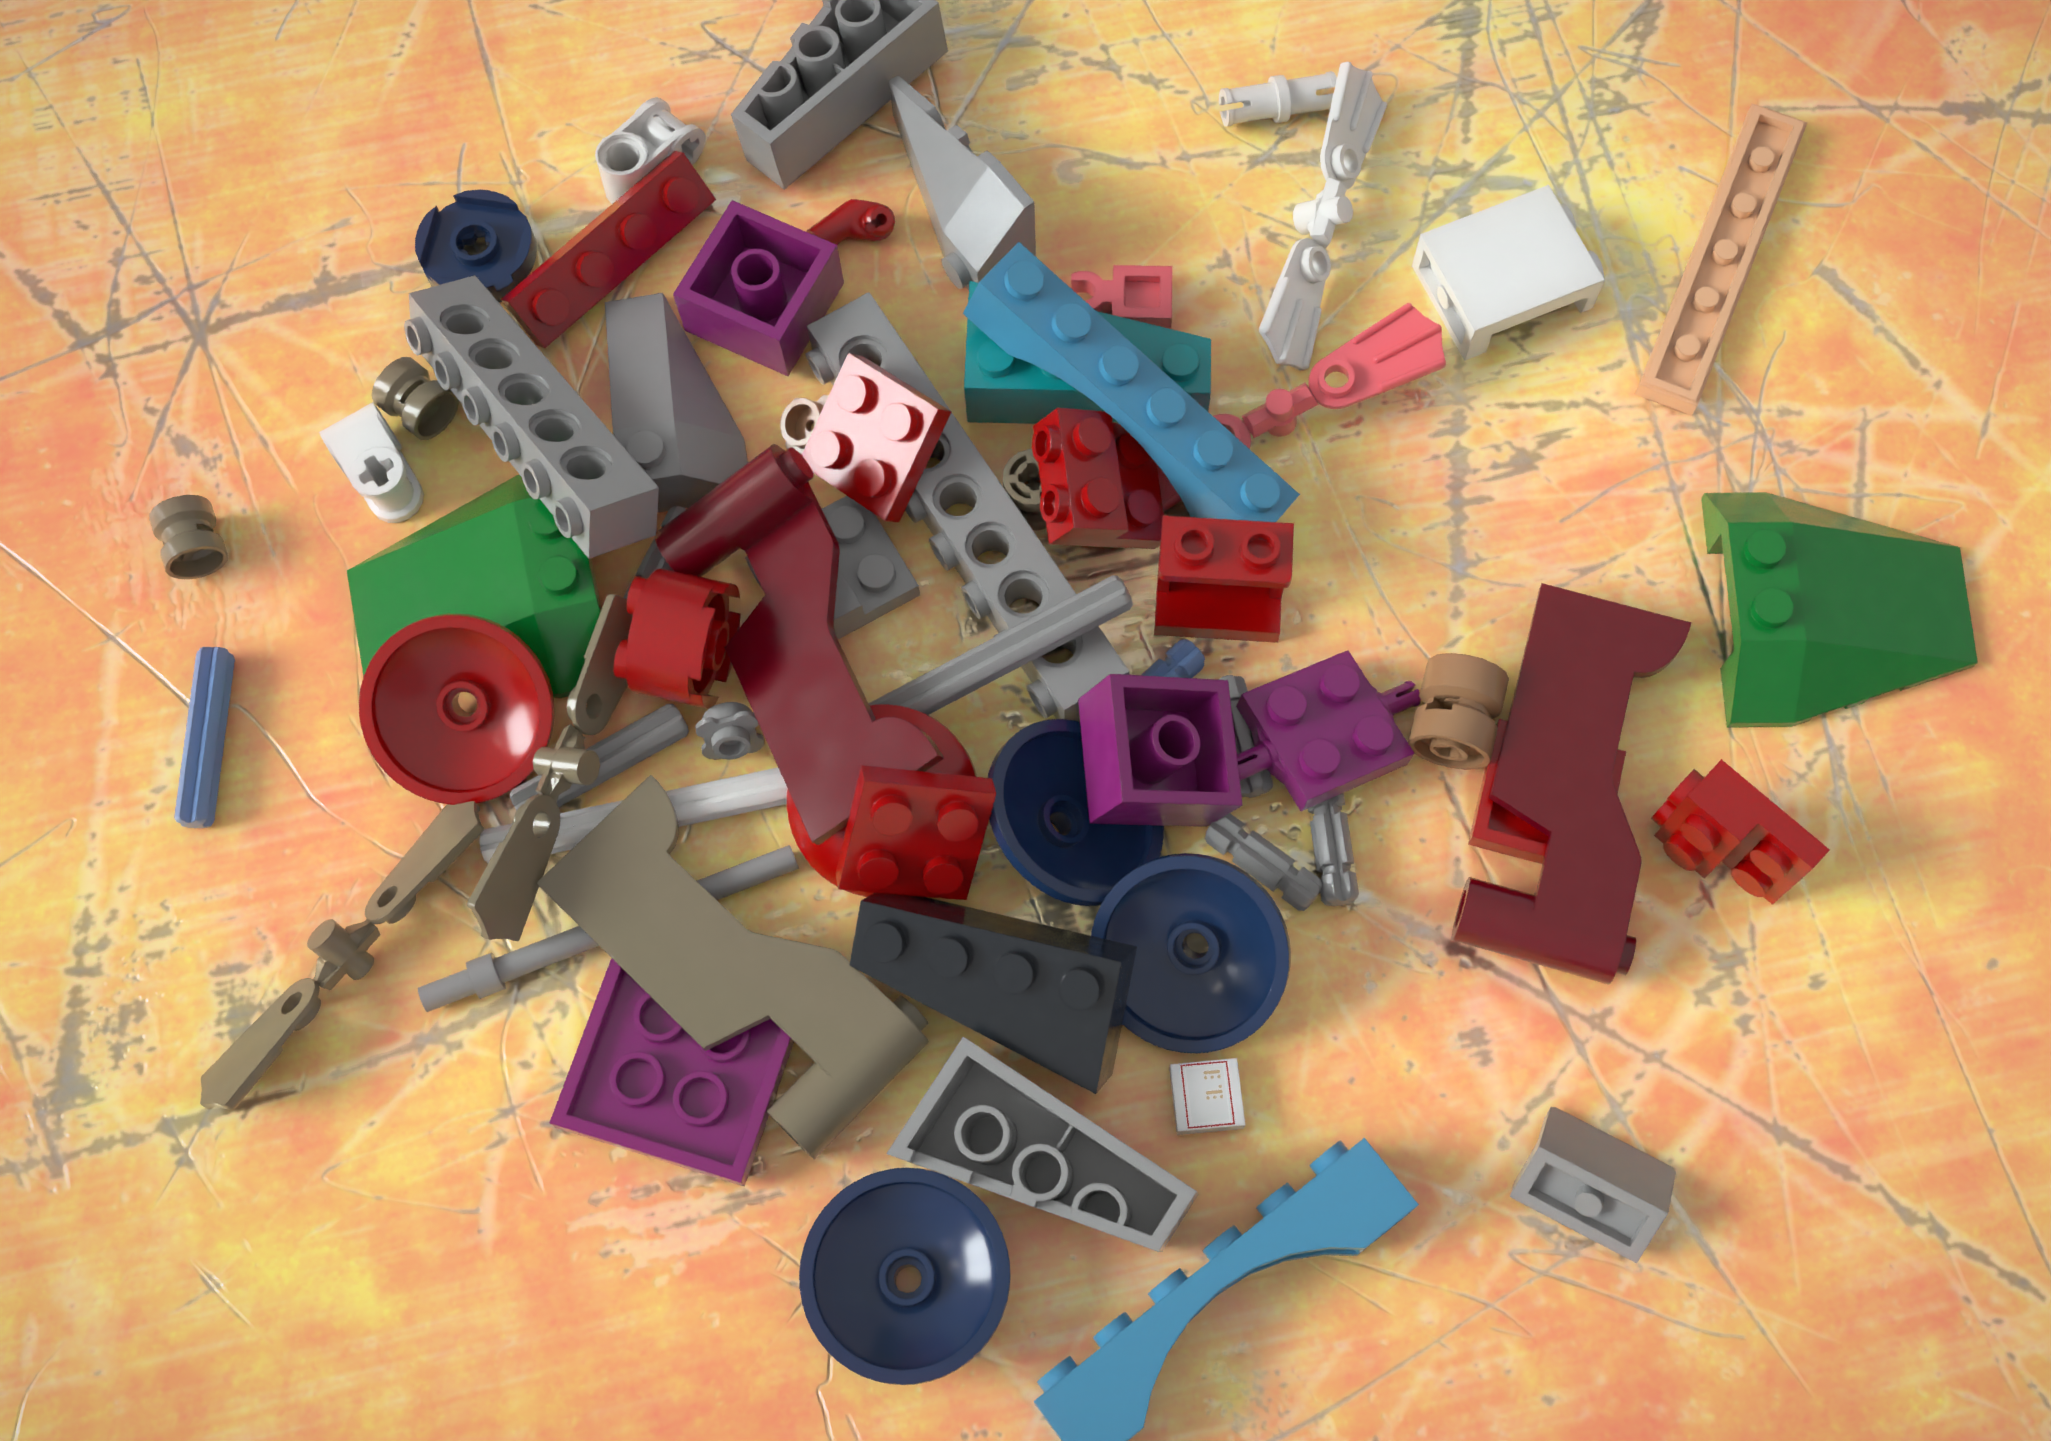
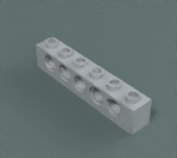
[404,275,659,559]

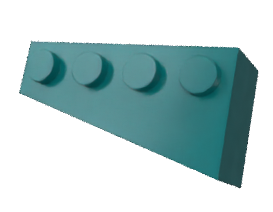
[964,280,1211,424]

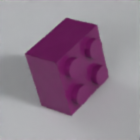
[673,200,844,376]
[1078,674,1243,827]

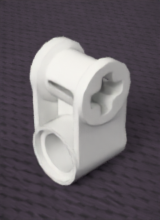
[595,97,706,204]
[319,402,424,523]

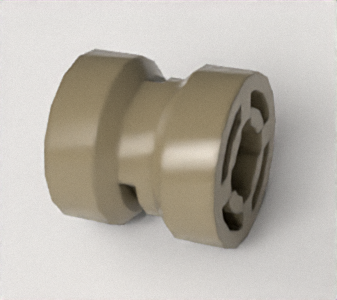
[371,357,459,440]
[1002,449,1047,531]
[149,495,228,579]

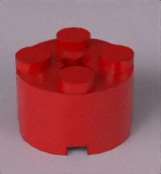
[614,568,741,709]

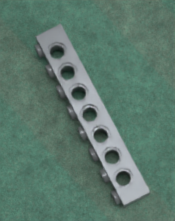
[805,292,1130,722]

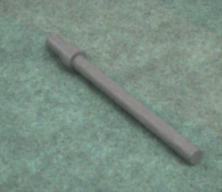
[418,845,799,1012]

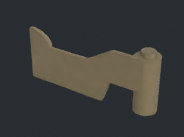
[537,775,929,1160]

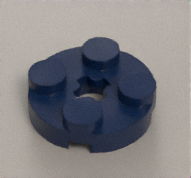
[415,189,537,303]

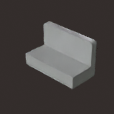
[1510,1107,1676,1263]

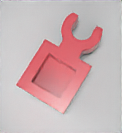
[1071,265,1173,329]

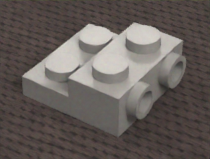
[745,496,920,639]

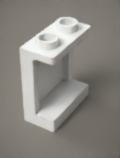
[1412,185,1605,361]

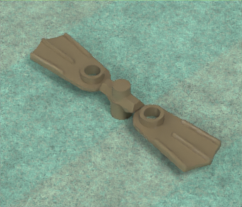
[467,594,633,941]
[200,801,484,1110]

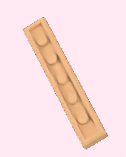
[1634,103,1808,416]

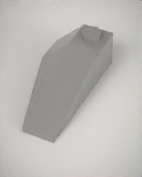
[889,75,1036,290]
[605,293,748,513]

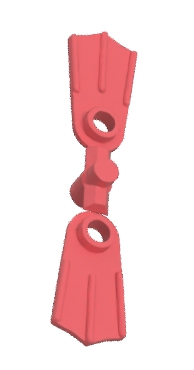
[1156,303,1446,512]

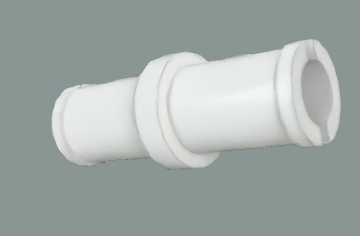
[1219,71,1337,127]

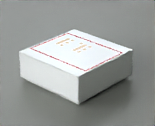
[1169,1058,1245,1135]

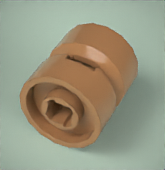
[1408,653,1509,770]

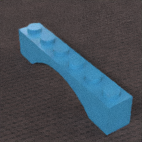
[963,242,1300,522]
[1034,1138,1419,1441]

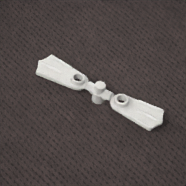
[1259,62,1387,371]

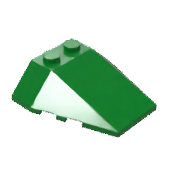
[347,474,602,698]
[1701,492,1978,728]

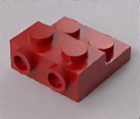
[1032,408,1164,549]
[1651,759,1830,905]

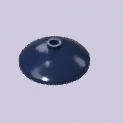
[988,719,1164,906]
[1091,853,1291,1054]
[799,1168,1011,1385]

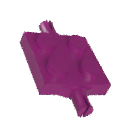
[1236,650,1421,811]

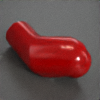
[807,199,895,245]

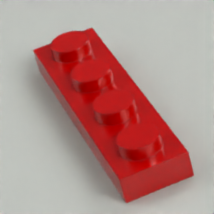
[501,151,717,348]

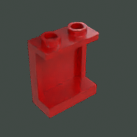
[1154,516,1294,643]

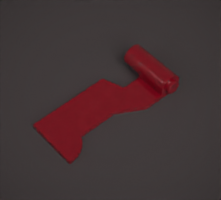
[655,444,944,845]
[1451,583,1692,985]

